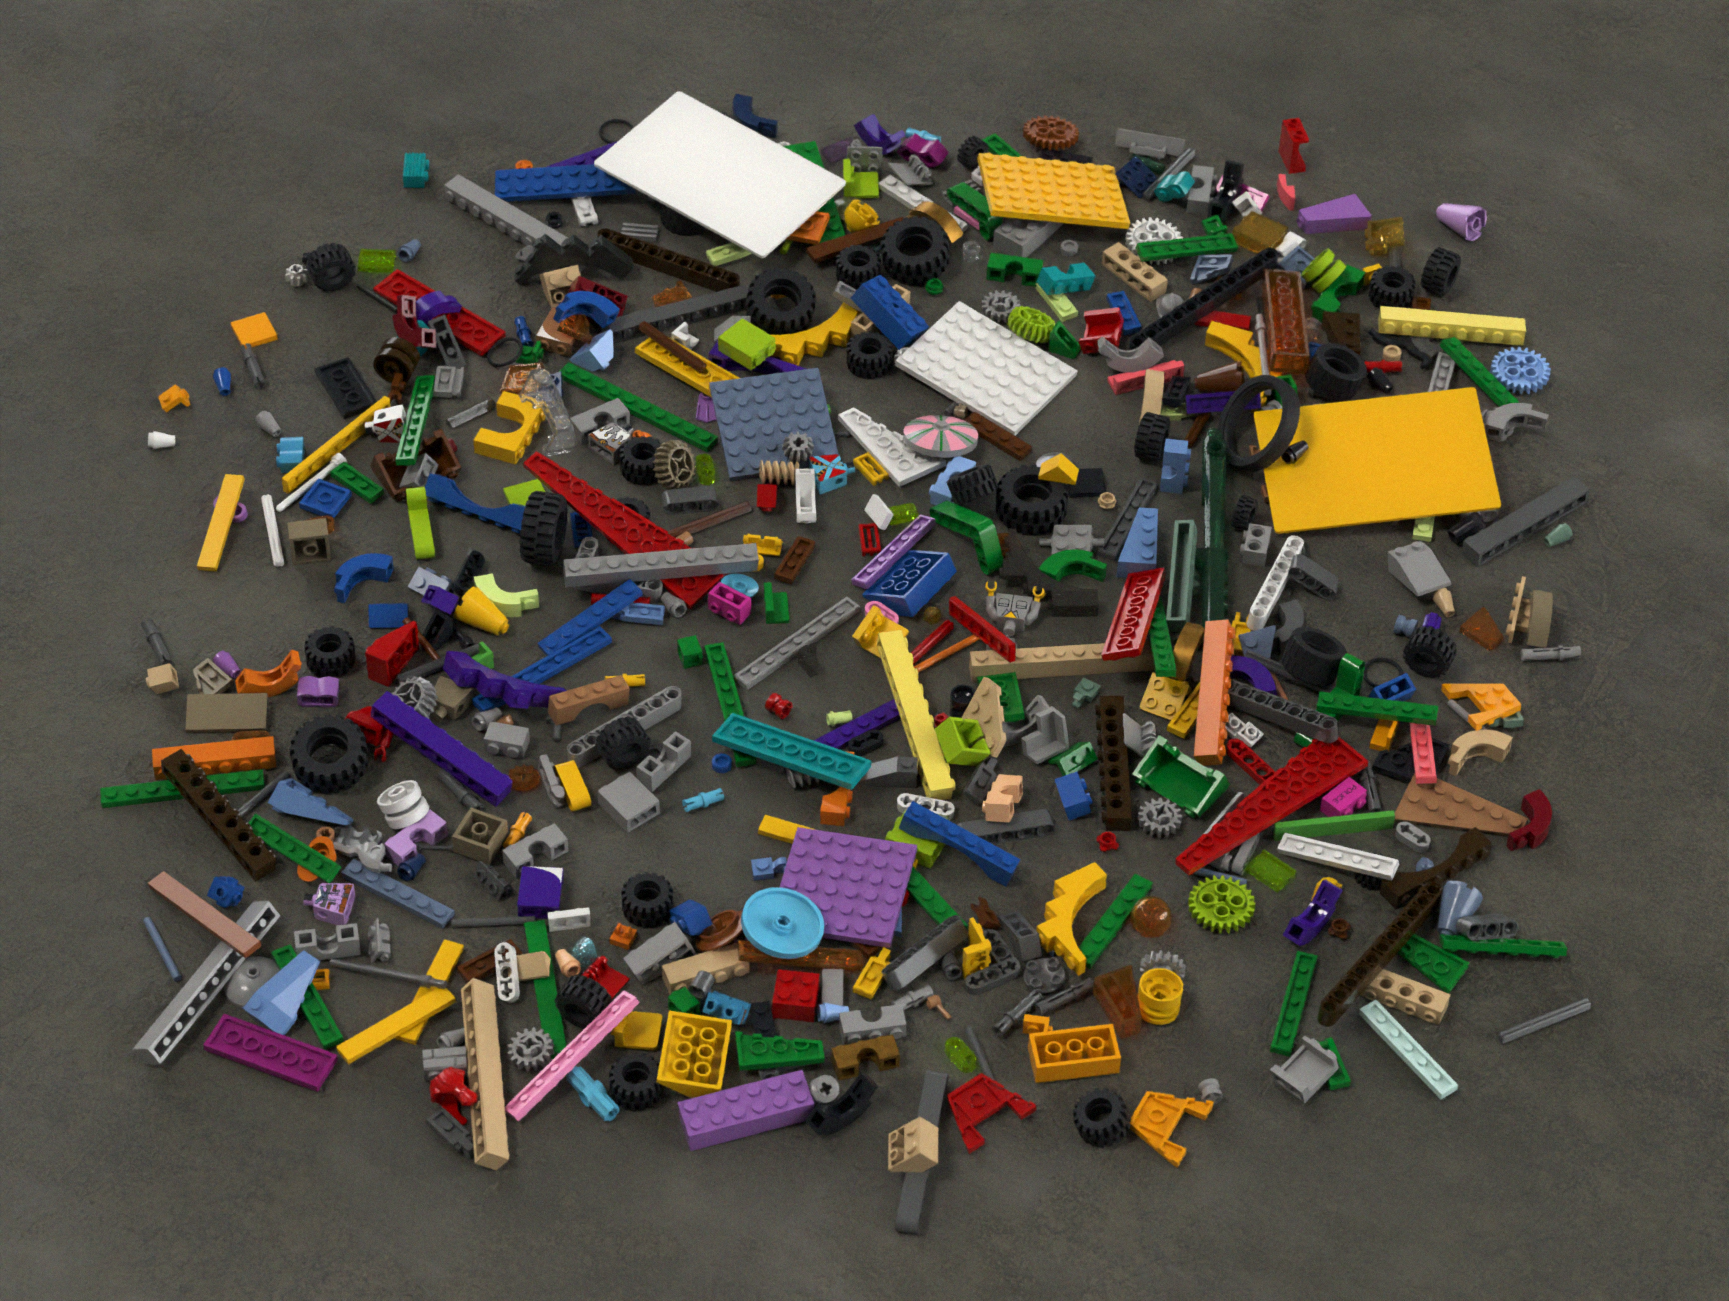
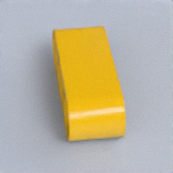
[554,760,591,812]

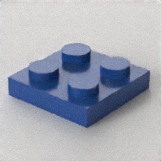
[299,478,352,520]

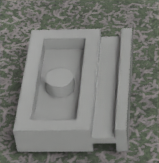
[433,366,464,398]

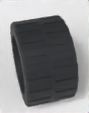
[660,203,707,236]
[1305,343,1367,402]
[1280,627,1347,686]

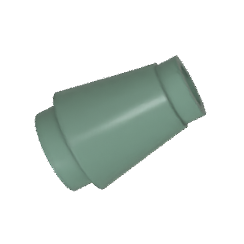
[1543,523,1573,548]

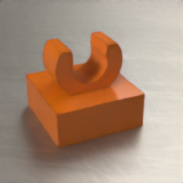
[609,923,637,950]

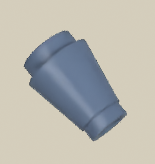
[398,239,421,262]

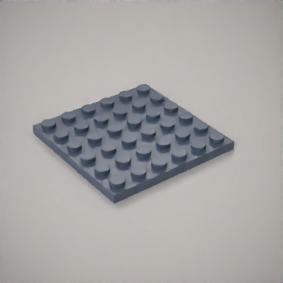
[709,368,839,481]

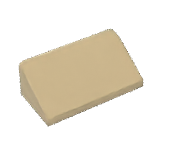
[506,951,550,981]

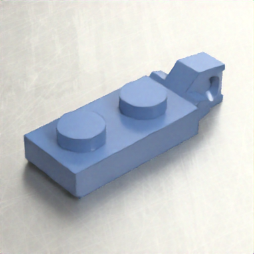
[611,602,665,625]

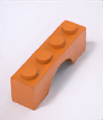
[820,751,854,826]

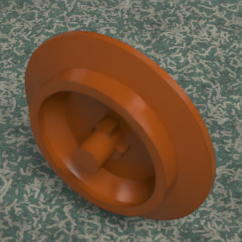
[696,910,743,951]

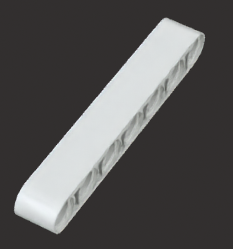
[1247,536,1304,631]

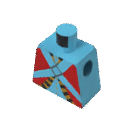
[809,454,855,495]

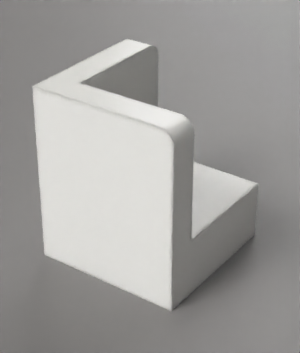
[1233,191,1262,223]
[671,322,699,350]

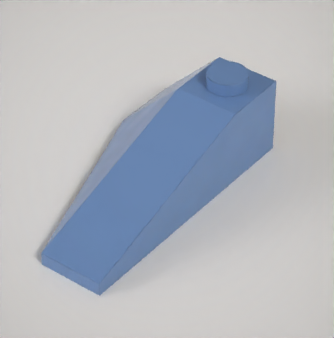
[268,778,354,825]
[243,950,320,1035]

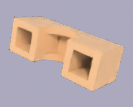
[982,774,1023,823]

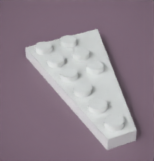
[838,408,946,487]

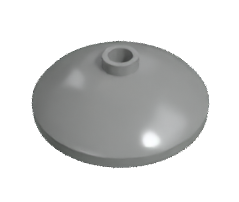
[223,956,280,1008]

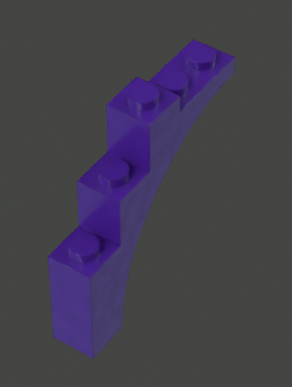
[443,651,566,709]

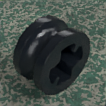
[546,212,562,229]

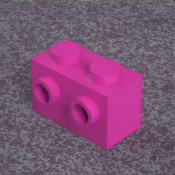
[708,582,751,625]

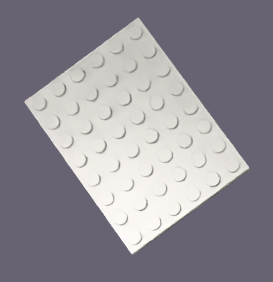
[895,301,1077,436]

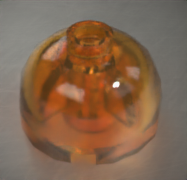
[1130,896,1172,938]

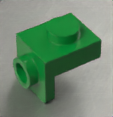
[1201,215,1228,236]

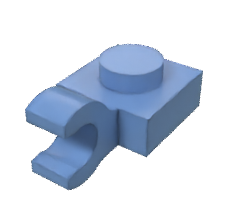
[751,857,787,881]

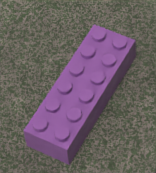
[678,1070,814,1151]

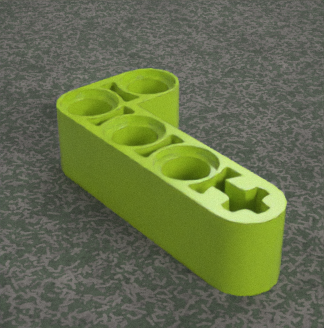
[406,486,435,560]

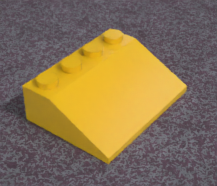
[657,1011,732,1098]

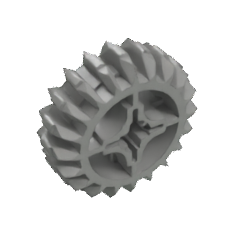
[391,676,438,719]

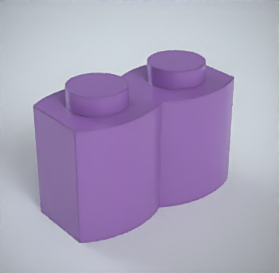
[297,676,339,707]

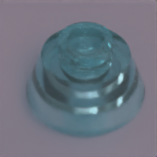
[571,936,597,963]

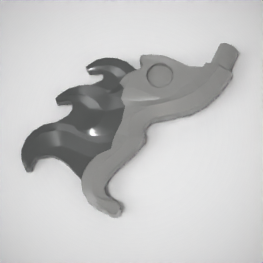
[333,824,392,873]

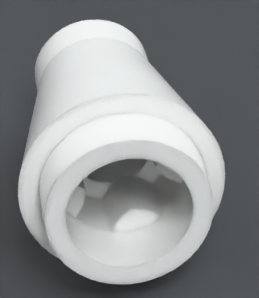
[148,431,175,449]

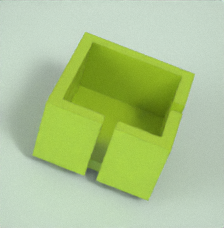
[935,717,991,766]

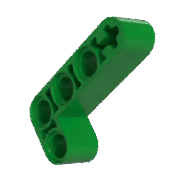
[947,182,1003,240]

